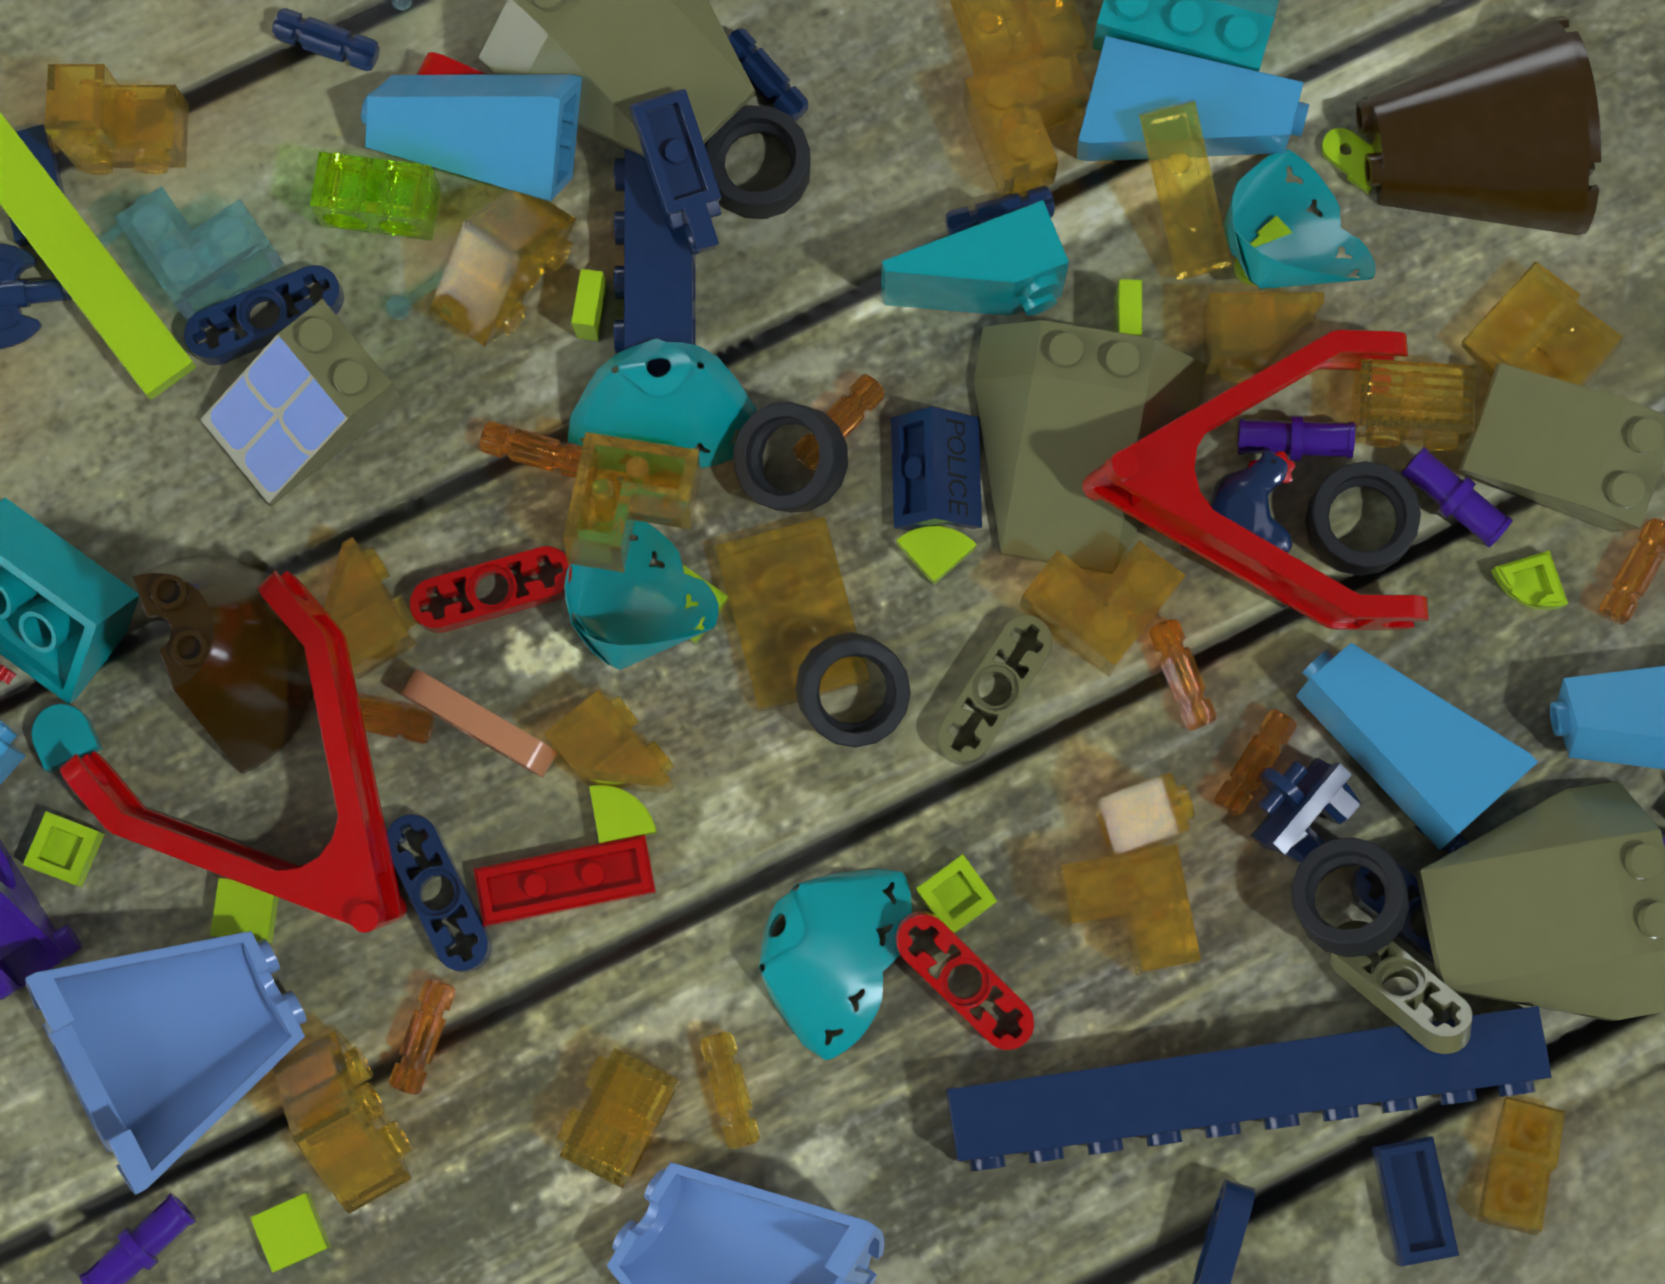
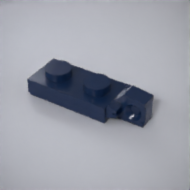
[629,88,722,255]

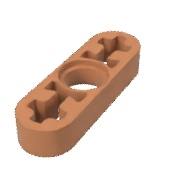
[400,669,558,778]

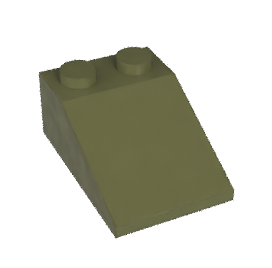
[1458,363,1665,533]

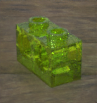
[310,151,441,241]

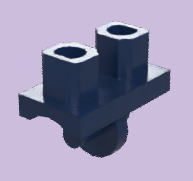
[1250,758,1360,863]

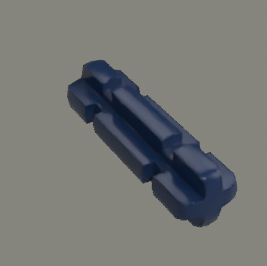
[272,8,380,71]
[727,28,809,121]
[945,186,1055,235]

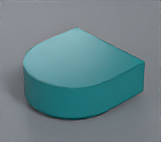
[31,704,103,773]

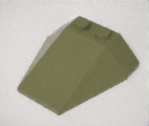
[479,0,756,157]
[973,320,1205,574]
[1415,781,1665,1021]

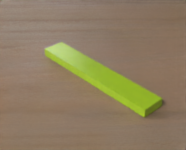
[0,112,197,400]

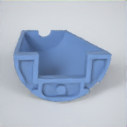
[25,931,307,1195]
[607,1162,884,1284]

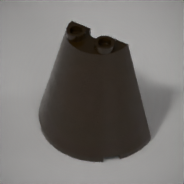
[1356,16,1601,235]
[133,555,314,774]

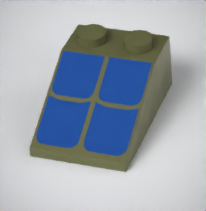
[200,299,404,506]

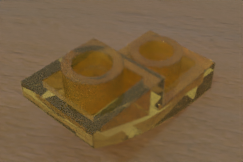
[1477,1097,1565,1236]

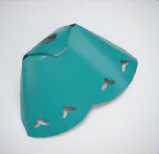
[1221,149,1376,289]
[567,338,757,471]
[564,511,719,670]
[759,868,912,1060]

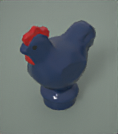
[1180,450,1295,553]

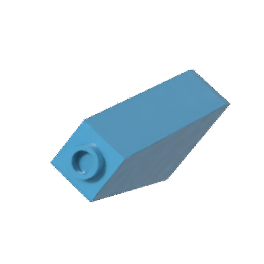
[1076,36,1309,161]
[361,74,582,201]
[1296,643,1538,850]
[1550,666,1665,769]

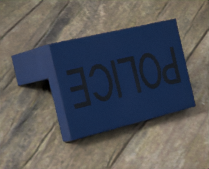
[891,406,982,531]

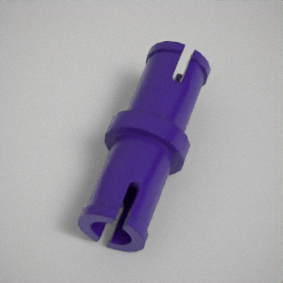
[1237,415,1355,461]
[1400,447,1513,547]
[79,1193,197,1284]

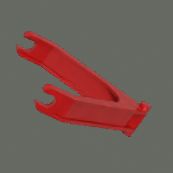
[1082,330,1429,630]
[60,570,407,933]

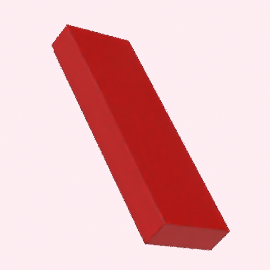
[473,835,657,927]

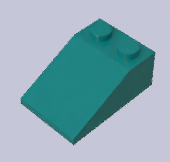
[881,200,1069,316]

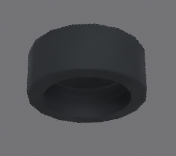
[705,105,811,219]
[733,402,848,513]
[1305,461,1421,576]
[795,632,911,748]
[1291,837,1409,957]

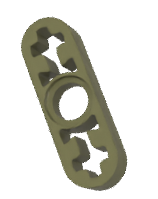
[938,615,1053,765]
[1330,921,1472,1054]

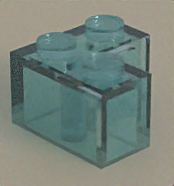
[114,186,284,321]

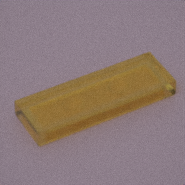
[1138,99,1232,281]

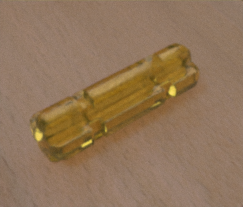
[700,1032,761,1149]

